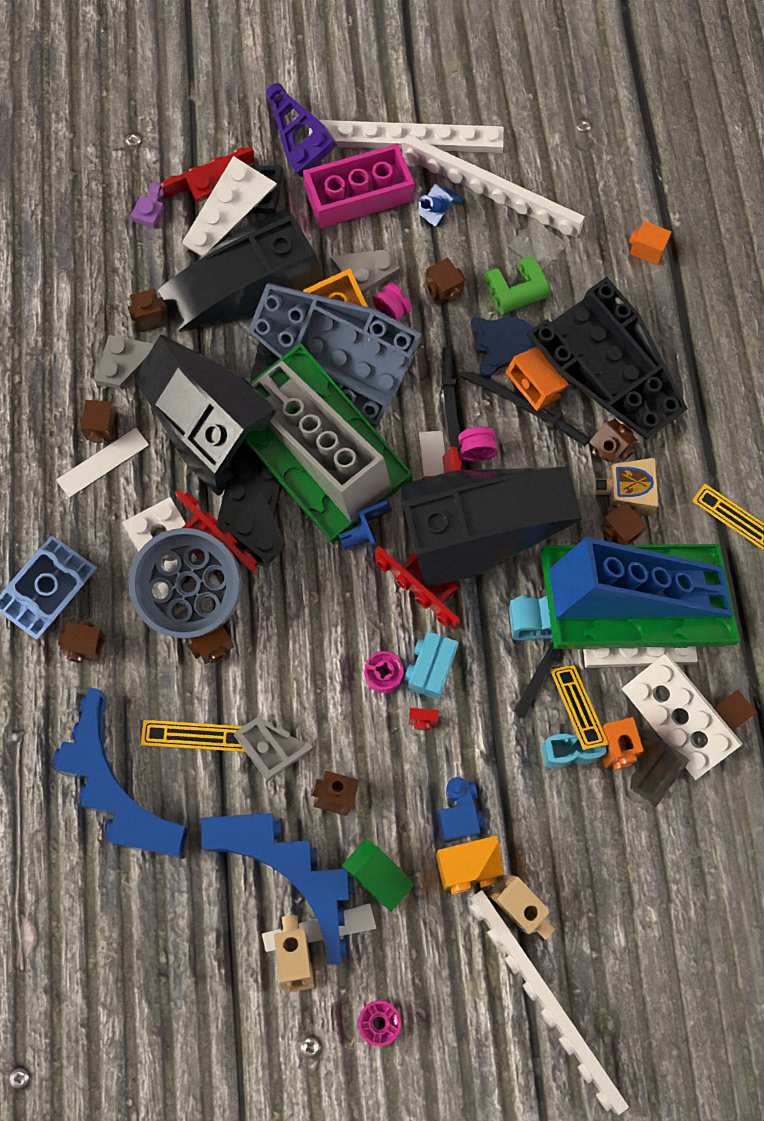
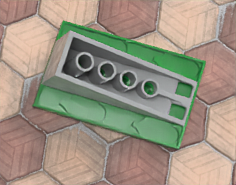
[244,343,413,545]

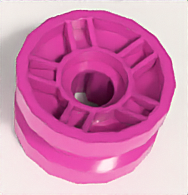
[372,283,412,321]
[458,427,498,462]
[364,651,404,694]
[358,1000,401,1046]

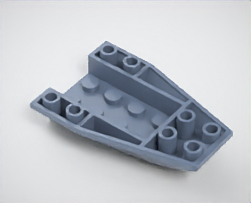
[248,283,422,426]

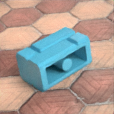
[404,632,459,700]

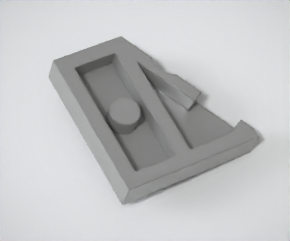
[331,250,400,295]
[94,335,154,390]
[234,717,313,781]

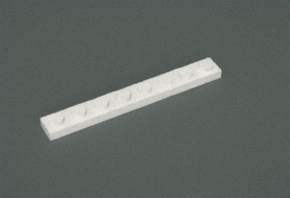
[309,120,504,153]
[402,134,585,238]
[470,890,629,1115]

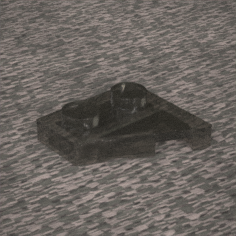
[630,727,690,808]

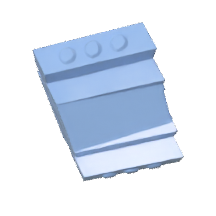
[0,535,97,640]

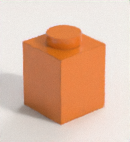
[629,220,672,265]

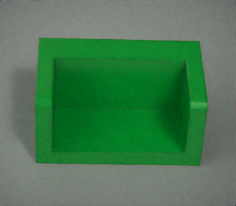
[342,839,415,912]

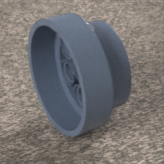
[129,528,242,638]

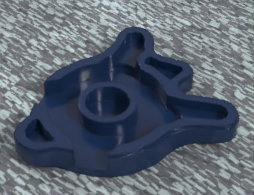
[470,317,536,377]

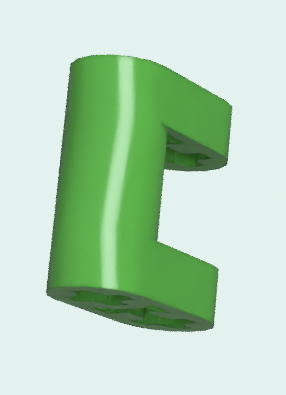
[484,255,550,315]

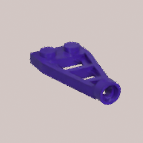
[266,83,338,177]

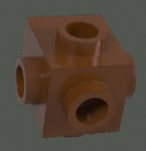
[589,419,638,464]

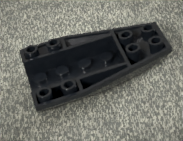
[158,210,325,332]
[526,277,688,440]
[135,335,277,496]
[401,467,582,589]

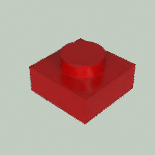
[408,707,439,731]

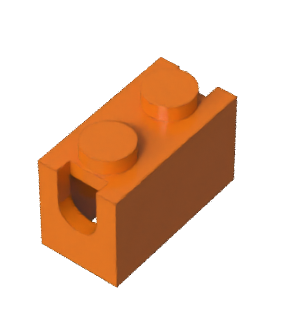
[505,347,569,411]
[602,717,644,771]

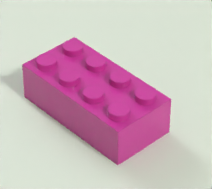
[303,144,414,229]

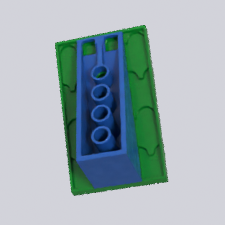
[541,537,740,650]

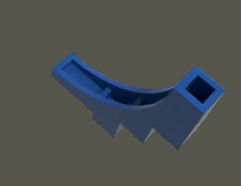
[53,687,188,859]
[201,813,355,965]

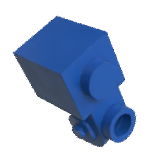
[438,777,484,843]

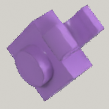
[130,180,165,229]

